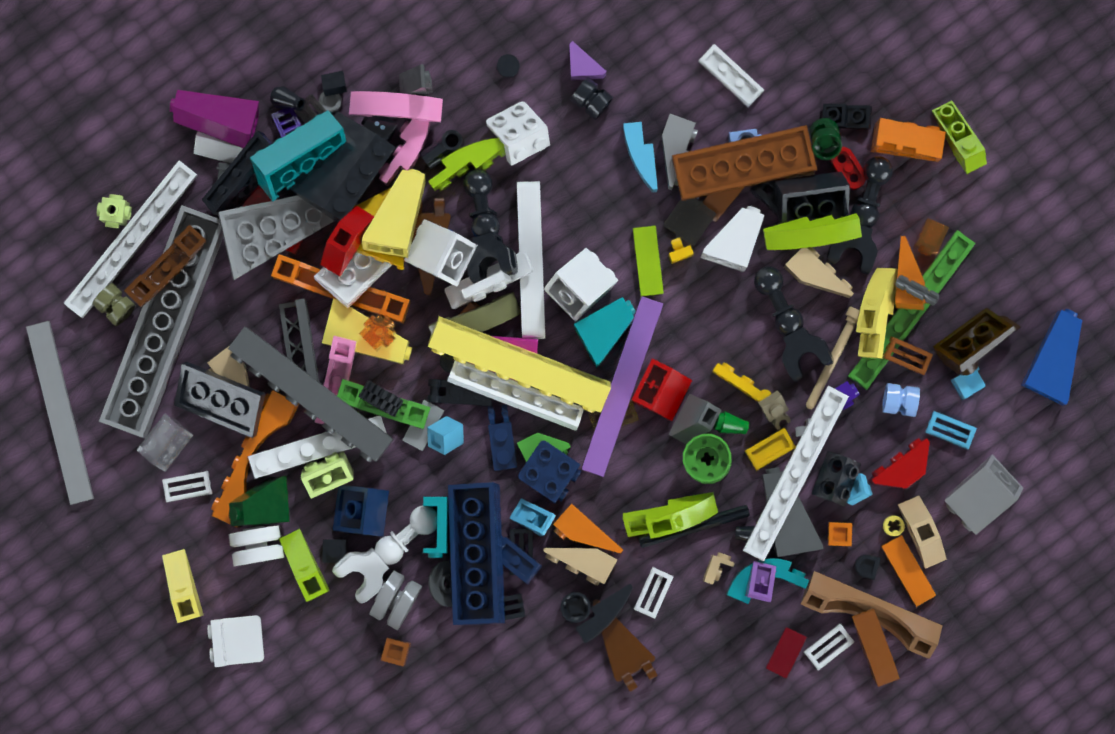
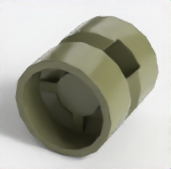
[92,283,136,327]

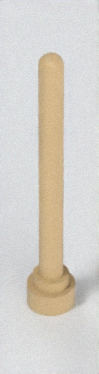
[806,306,860,409]

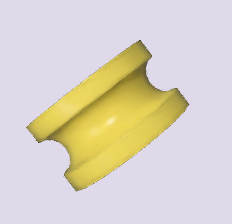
[883,516,905,536]

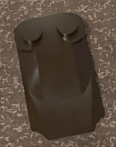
[933,307,1021,376]

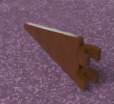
[412,198,451,295]
[593,599,658,692]

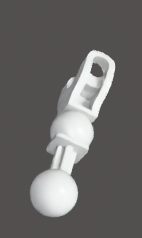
[332,505,437,603]

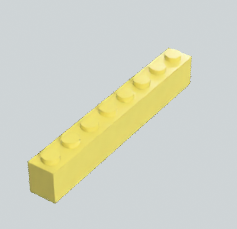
[428,316,611,413]

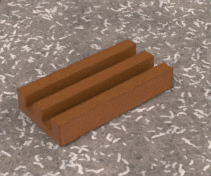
[882,336,933,375]

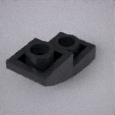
[822,104,872,129]

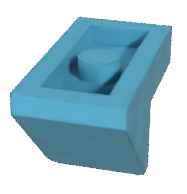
[510,499,556,537]

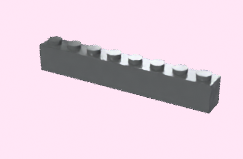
[228,327,394,462]

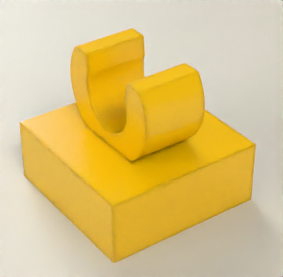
[668,237,694,264]

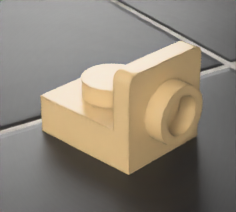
[703,552,735,584]

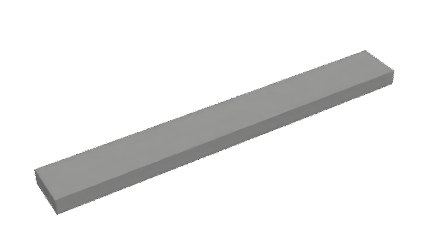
[26,321,94,505]

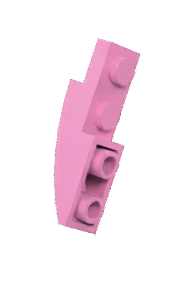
[379,119,431,186]

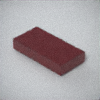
[765,627,807,679]

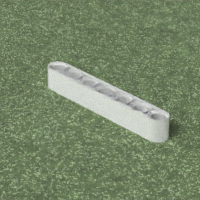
[517,181,545,339]

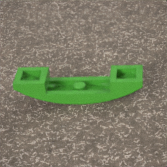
[337,379,431,429]

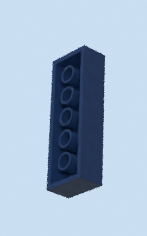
[448,482,505,625]

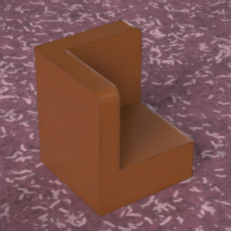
[381,637,411,666]

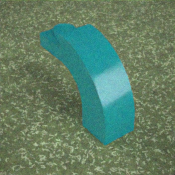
[726,558,809,604]

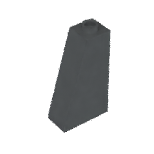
[761,467,823,557]

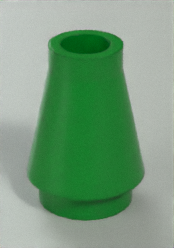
[713,411,749,435]

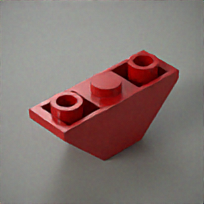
[320,206,374,277]
[869,438,930,488]

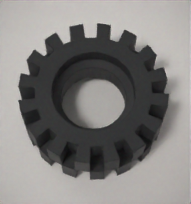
[358,380,403,417]

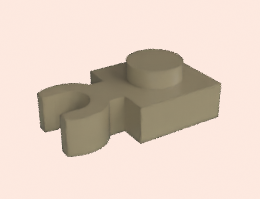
[758,390,791,430]

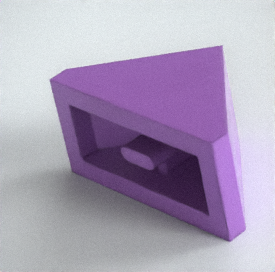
[569,41,607,80]
[745,561,776,602]

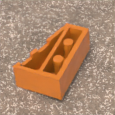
[871,118,946,162]

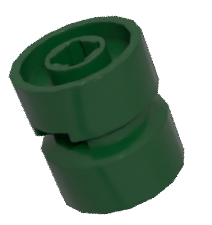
[809,118,842,160]

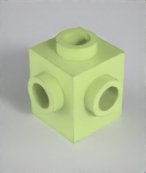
[97,194,132,228]

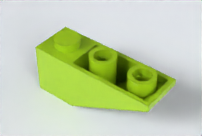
[932,101,987,174]
[279,529,330,602]

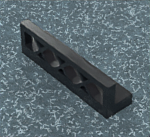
[202,131,273,216]

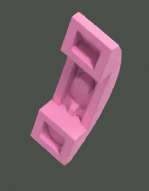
[349,91,443,123]
[315,336,357,424]

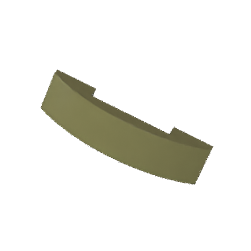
[428,292,521,334]

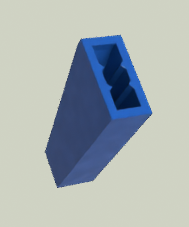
[1021,309,1082,406]

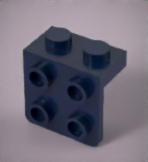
[518,440,582,503]

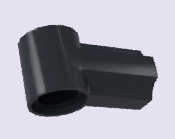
[419,130,464,170]

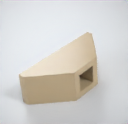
[898,496,947,569]

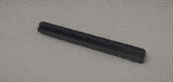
[638,505,750,548]

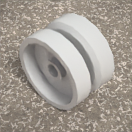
[228,526,284,566]

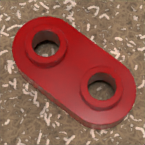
[830,147,866,190]

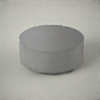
[319,92,342,113]

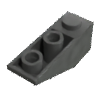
[399,64,433,97]

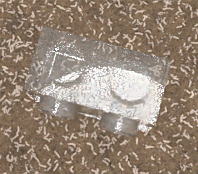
[137,414,193,472]

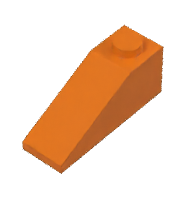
[895,236,930,310]
[553,504,623,553]

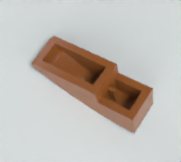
[852,609,900,687]

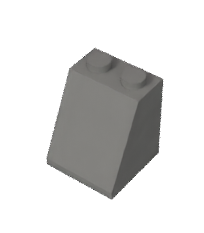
[944,454,1023,535]

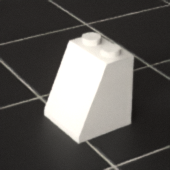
[700,206,764,272]
[404,219,478,286]
[544,248,618,322]

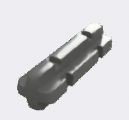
[895,275,939,306]

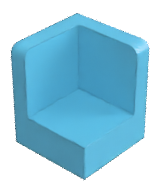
[951,367,985,400]
[427,416,464,455]

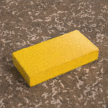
[745,428,796,471]

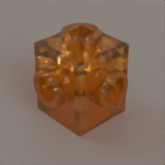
[359,315,397,352]

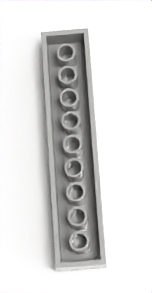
[99,205,223,438]

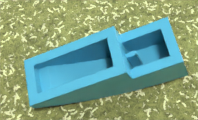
[623,122,658,192]

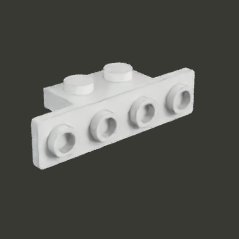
[445,251,533,309]

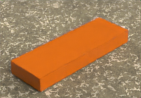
[881,535,936,607]

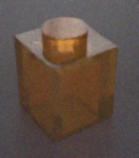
[914,218,949,256]

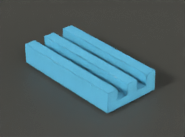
[925,411,977,450]

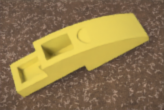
[856,268,898,359]

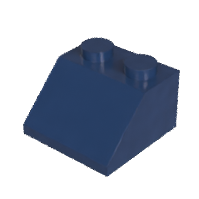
[333,485,389,536]

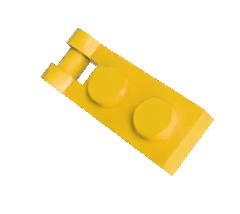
[712,362,771,403]

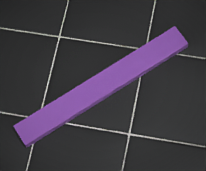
[582,297,663,477]

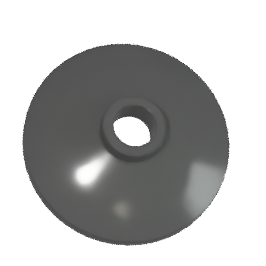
[428,560,452,607]

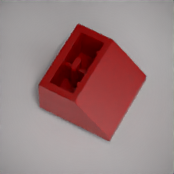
[631,358,692,421]

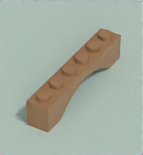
[801,571,943,659]

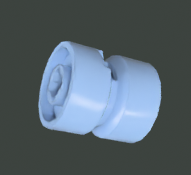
[882,383,920,417]

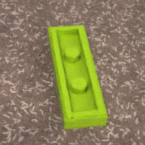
[633,226,664,297]

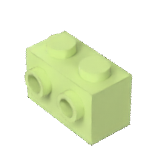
[301,451,353,498]

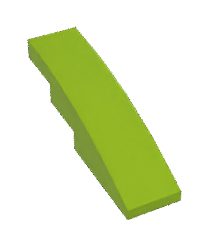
[763,213,862,250]

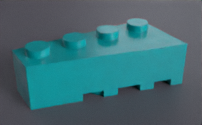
[250,110,346,201]

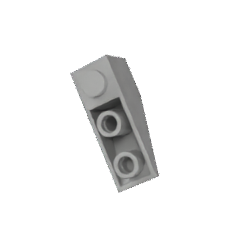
[661,114,698,190]

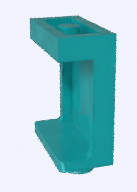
[423,497,449,558]

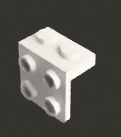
[486,102,550,166]
[208,615,264,667]

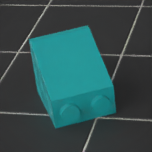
[574,297,636,367]

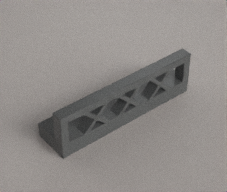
[279,299,319,382]

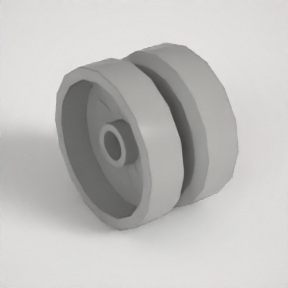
[369,570,422,630]

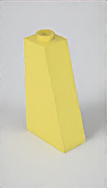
[362,169,425,258]
[322,298,412,365]

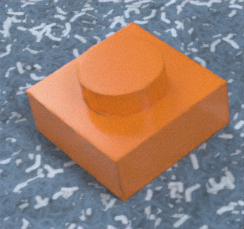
[828,522,852,546]

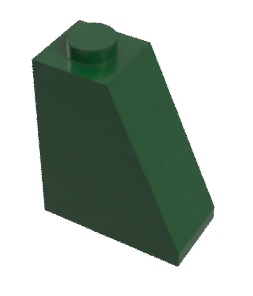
[229,476,290,526]

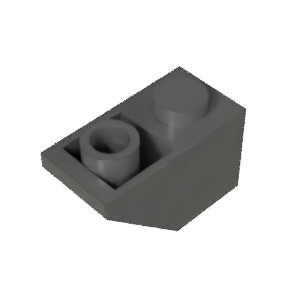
[669,394,721,444]

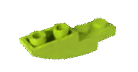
[428,138,506,191]
[623,492,718,539]

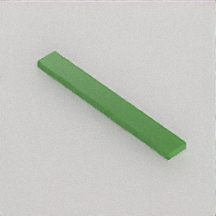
[847,230,976,390]

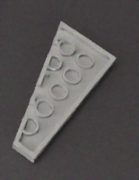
[218,196,358,280]

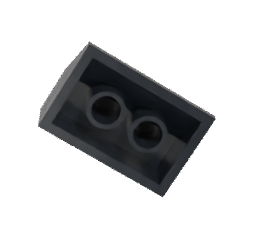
[775,171,850,224]

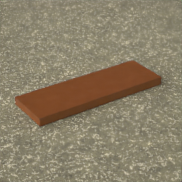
[672,125,817,201]

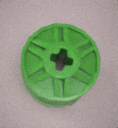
[683,434,732,484]

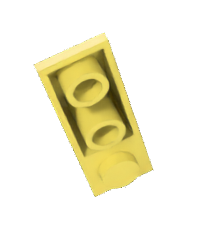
[162,549,204,623]

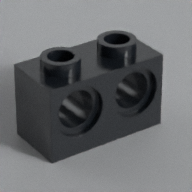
[811,451,861,507]

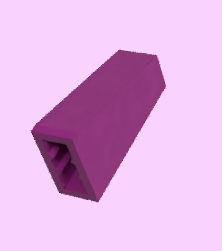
[170,90,259,148]

